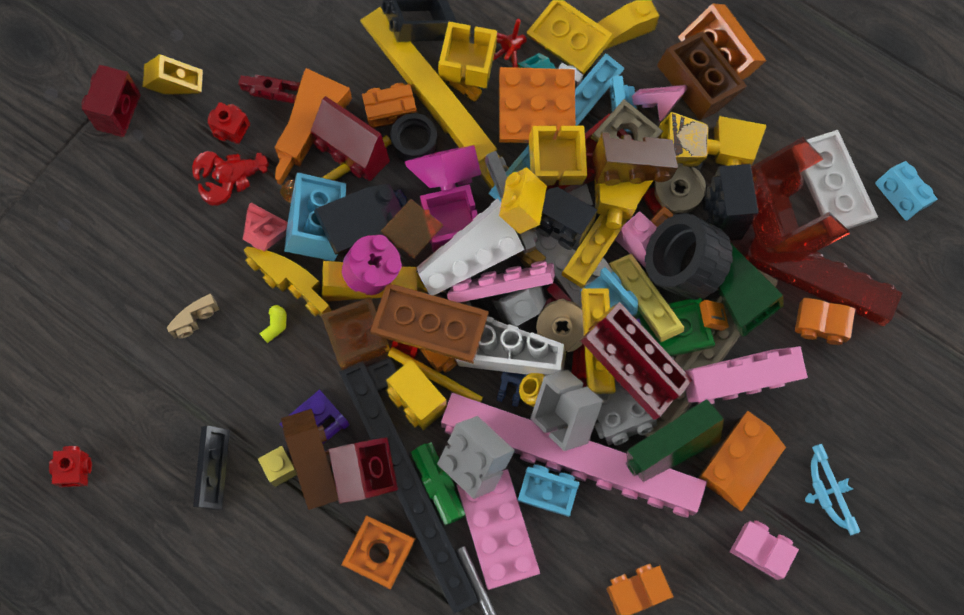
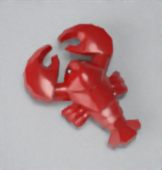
[192,151,269,206]

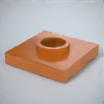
[341,515,415,590]

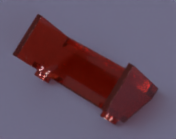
[751,137,850,254]

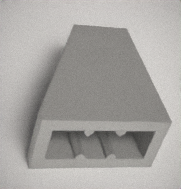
[492,286,548,326]

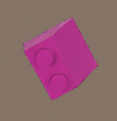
[405,145,481,191]

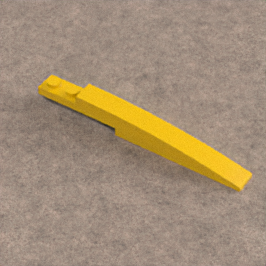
[360,7,509,189]

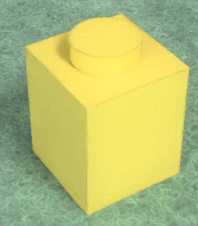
[258,446,297,487]

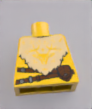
[661,112,720,166]

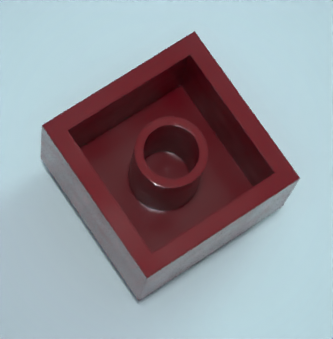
[82,65,141,137]
[329,437,398,504]

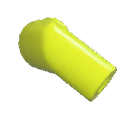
[259,305,287,344]

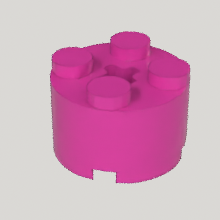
[342,235,402,295]

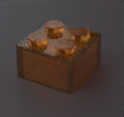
[321,297,390,370]

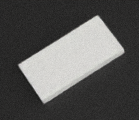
[791,130,878,235]

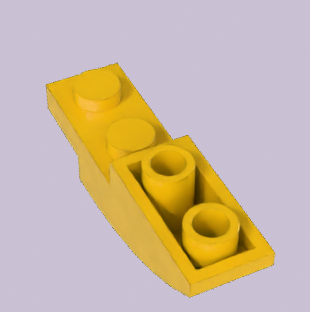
[244,247,332,320]

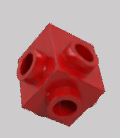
[208,102,250,145]
[49,446,92,487]

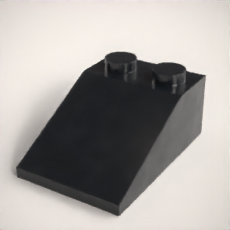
[314,183,411,255]

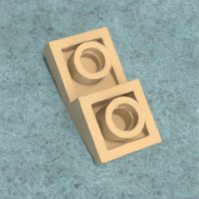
[167,294,219,339]

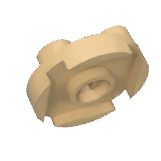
[536,299,584,352]

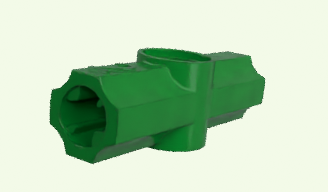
[411,442,466,526]

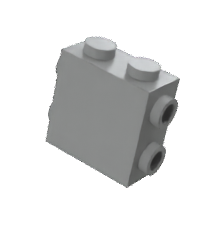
[594,379,657,446]

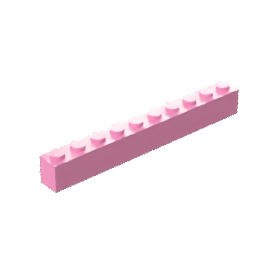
[441,393,706,518]

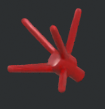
[481,19,527,68]

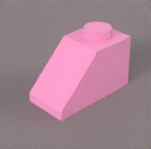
[616,211,657,267]

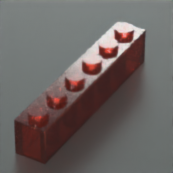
[745,229,903,326]

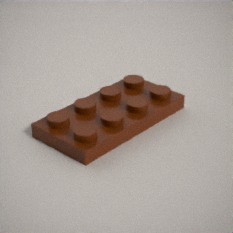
[370,283,489,364]

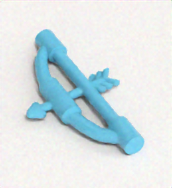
[805,444,861,536]

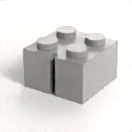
[530,370,603,451]
[437,416,515,499]

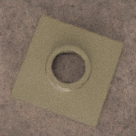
[591,99,663,143]

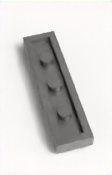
[485,151,538,254]

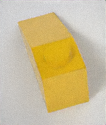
[597,0,659,50]

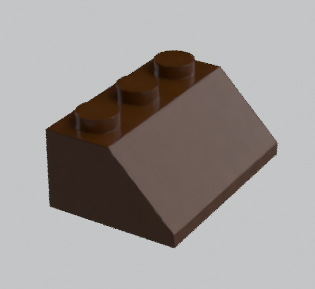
[657,31,747,121]

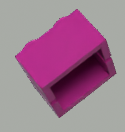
[420,184,478,253]

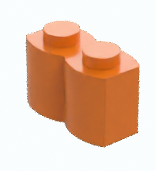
[795,298,855,345]

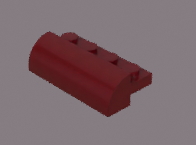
[580,302,692,420]

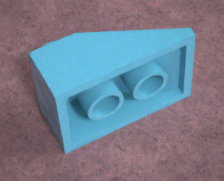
[284,172,346,261]

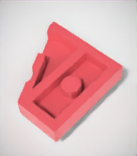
[243,203,288,251]

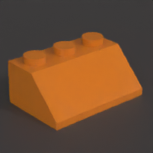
[678,4,766,80]
[698,411,786,511]

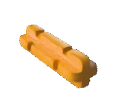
[444,79,482,101]

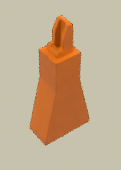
[275,68,352,185]

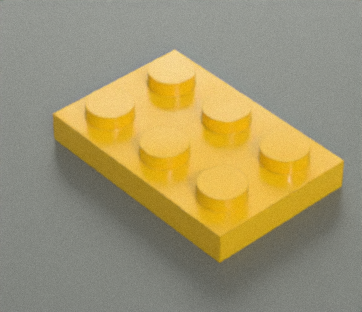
[526,0,614,75]

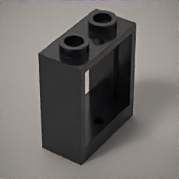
[382,0,457,42]

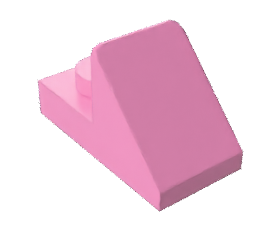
[632,85,687,122]

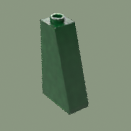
[717,243,784,337]
[626,399,724,482]

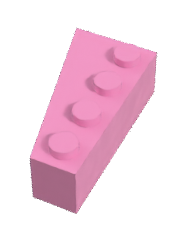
[684,346,808,404]

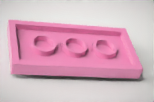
[447,261,555,303]
[457,469,540,590]

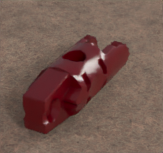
[238,75,300,104]

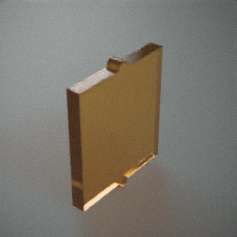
[381,199,443,258]

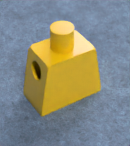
[714,116,766,166]
[595,178,646,229]

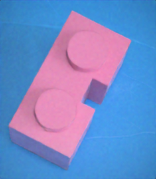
[730,521,799,580]

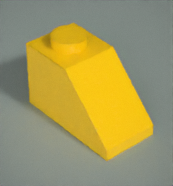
[143,54,203,94]

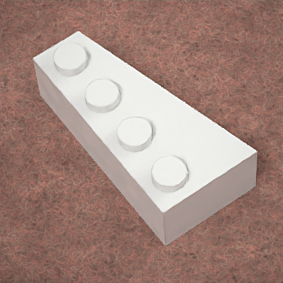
[417,198,524,296]
[456,316,566,375]

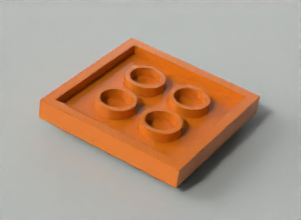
[499,67,576,143]

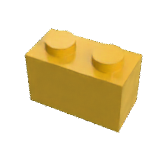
[499,167,547,234]

